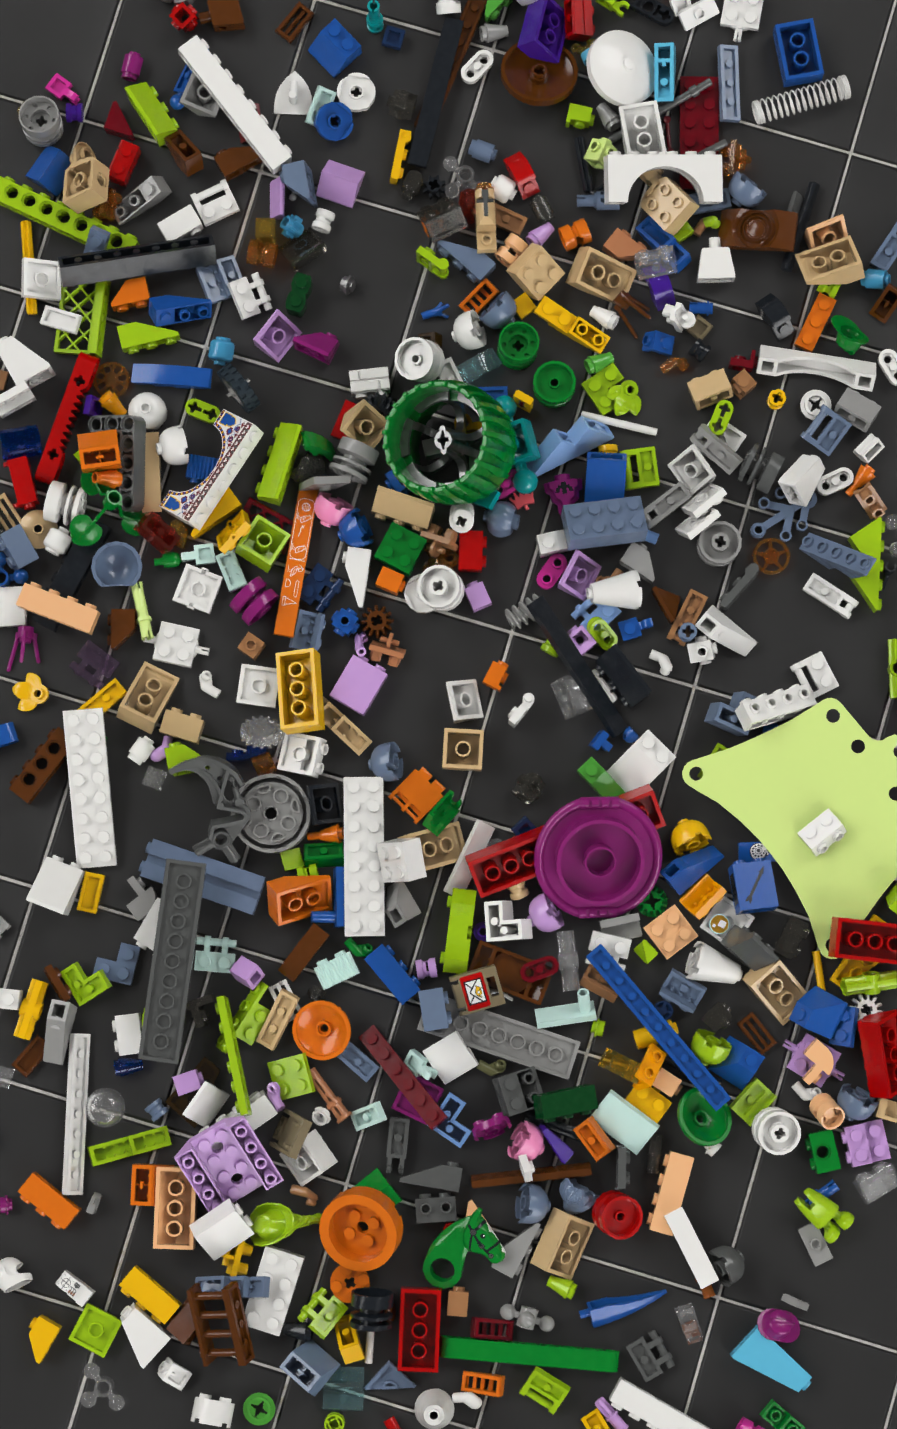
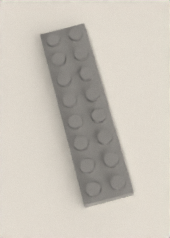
[417,998,581,1080]

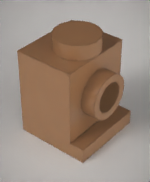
[730,369,757,400]

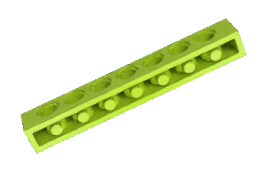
[0,176,140,250]

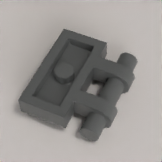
[625,1329,675,1382]

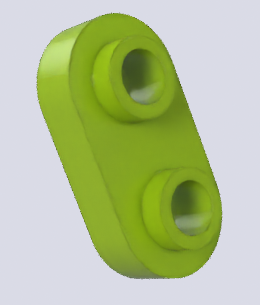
[587,617,618,650]

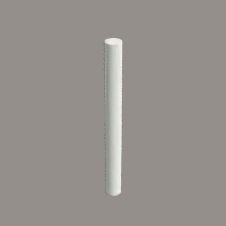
[581,411,658,436]

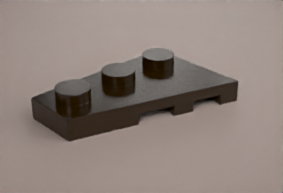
[165,1056,220,1128]

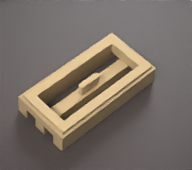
[0,493,21,531]

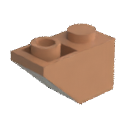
[602,228,648,262]

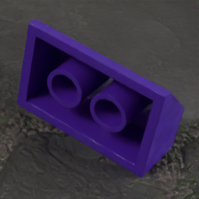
[517,0,565,64]

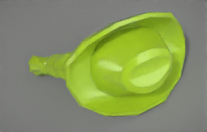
[250,1202,322,1247]

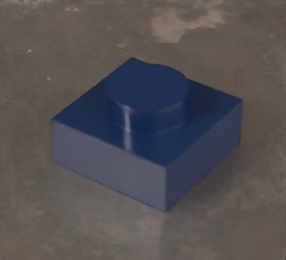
[382,25,406,51]
[511,816,537,836]

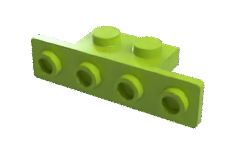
[216,981,271,1053]

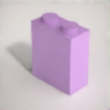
[329,654,388,716]

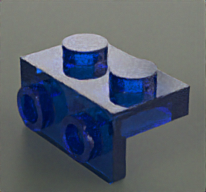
[0,425,42,461]

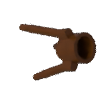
[613,290,651,339]

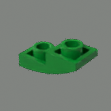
[301,431,336,462]
[759,1399,806,1429]

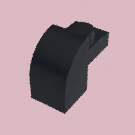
[755,293,795,341]

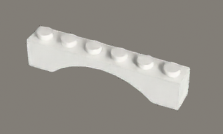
[756,345,876,392]

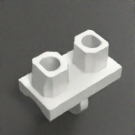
[662,302,696,333]

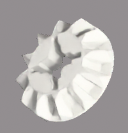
[800,390,832,420]

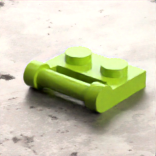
[416,245,449,279]
[620,446,660,491]
[519,1366,571,1415]

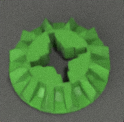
[243,1392,276,1426]

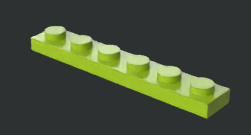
[215,995,252,1116]

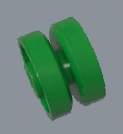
[533,361,576,408]

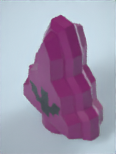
[543,474,582,516]

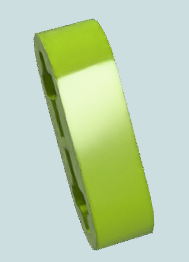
[185,398,221,425]
[708,400,734,437]

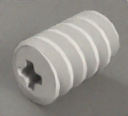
[449,503,474,533]

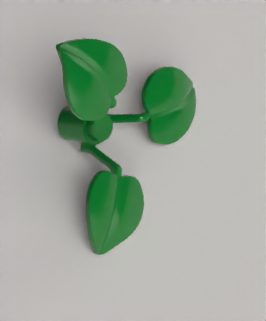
[69,470,157,546]

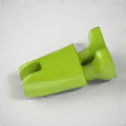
[794,1187,854,1244]

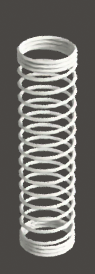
[752,74,851,125]

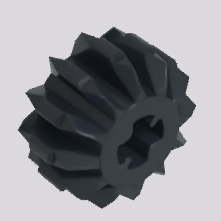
[365,391,394,418]

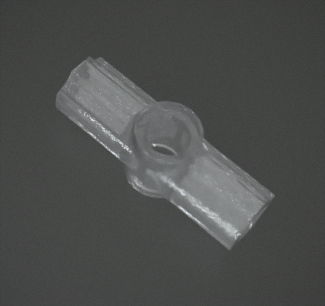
[557,930,580,992]

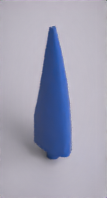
[579,1289,667,1328]

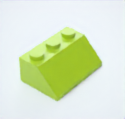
[125,82,179,147]
[164,742,210,776]

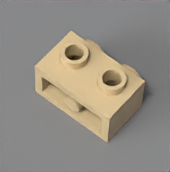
[687,368,733,411]
[159,707,205,744]

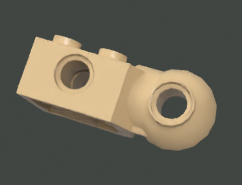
[62,142,110,214]
[639,169,700,236]

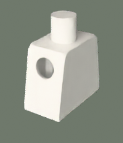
[697,237,735,283]

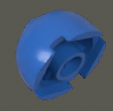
[337,508,374,548]

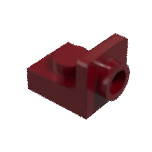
[728,350,758,373]

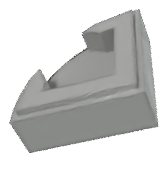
[86,1192,102,1214]
[781,1293,809,1311]

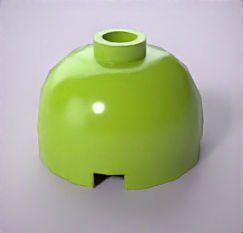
[691,1029,732,1066]

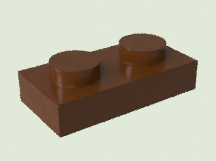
[43,964,72,1002]

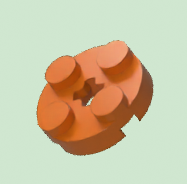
[330,1265,370,1303]

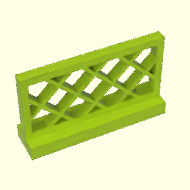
[54,281,111,358]

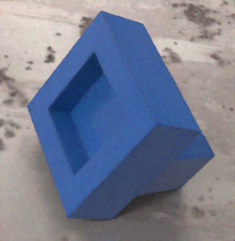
[588,730,613,752]

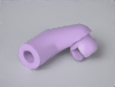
[354,632,368,657]
[150,736,173,762]

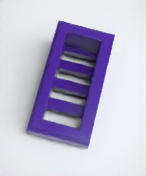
[539,1123,574,1164]

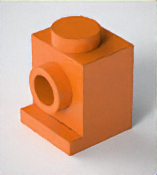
[482,660,509,692]

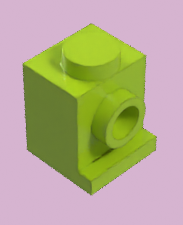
[565,103,595,129]

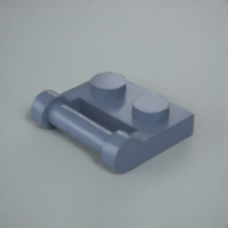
[800,404,852,456]

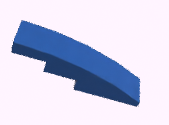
[131,364,213,389]

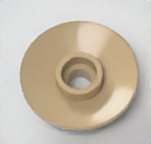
[21,510,58,549]

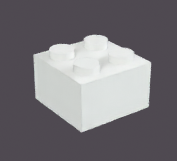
[377,837,427,883]

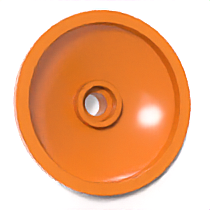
[292,1000,351,1060]

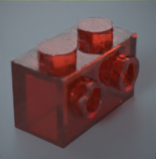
[133,511,181,554]

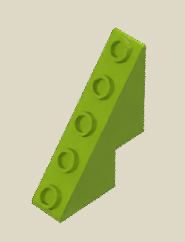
[847,517,885,613]

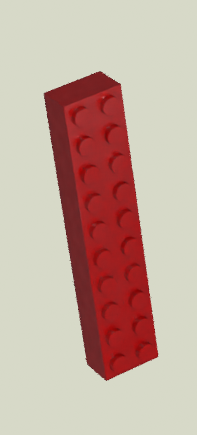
[464,784,666,898]

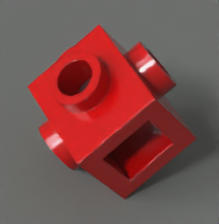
[169,2,199,32]

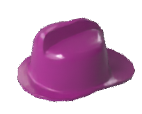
[757,1308,800,1343]

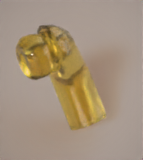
[571,39,595,55]

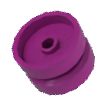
[229,576,279,626]

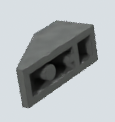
[399,1161,463,1192]

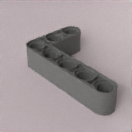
[88,415,146,512]

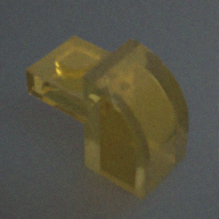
[598,1047,640,1084]

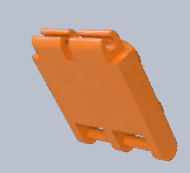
[388,767,446,824]

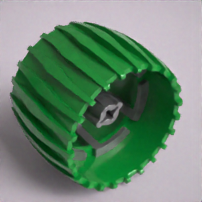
[382,380,517,505]

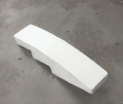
[664,1207,719,1289]

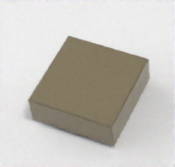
[686,314,713,340]

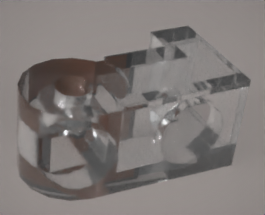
[674,1303,704,1345]

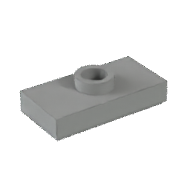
[797,1223,833,1267]

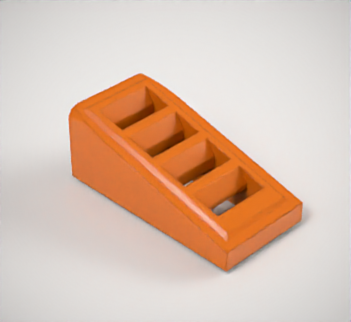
[458,278,500,314]
[461,1370,505,1398]

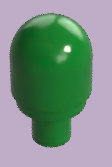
[154,552,181,568]

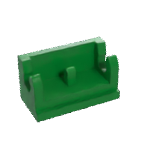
[422,790,462,837]

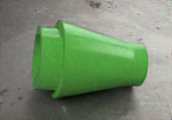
[584,352,614,374]

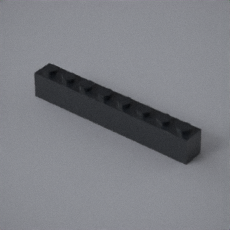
[57,234,217,287]

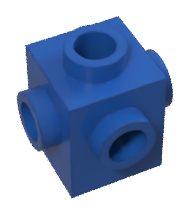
[331,608,360,637]

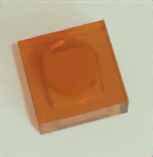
[251,752,277,776]

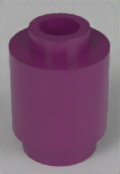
[121,51,144,82]

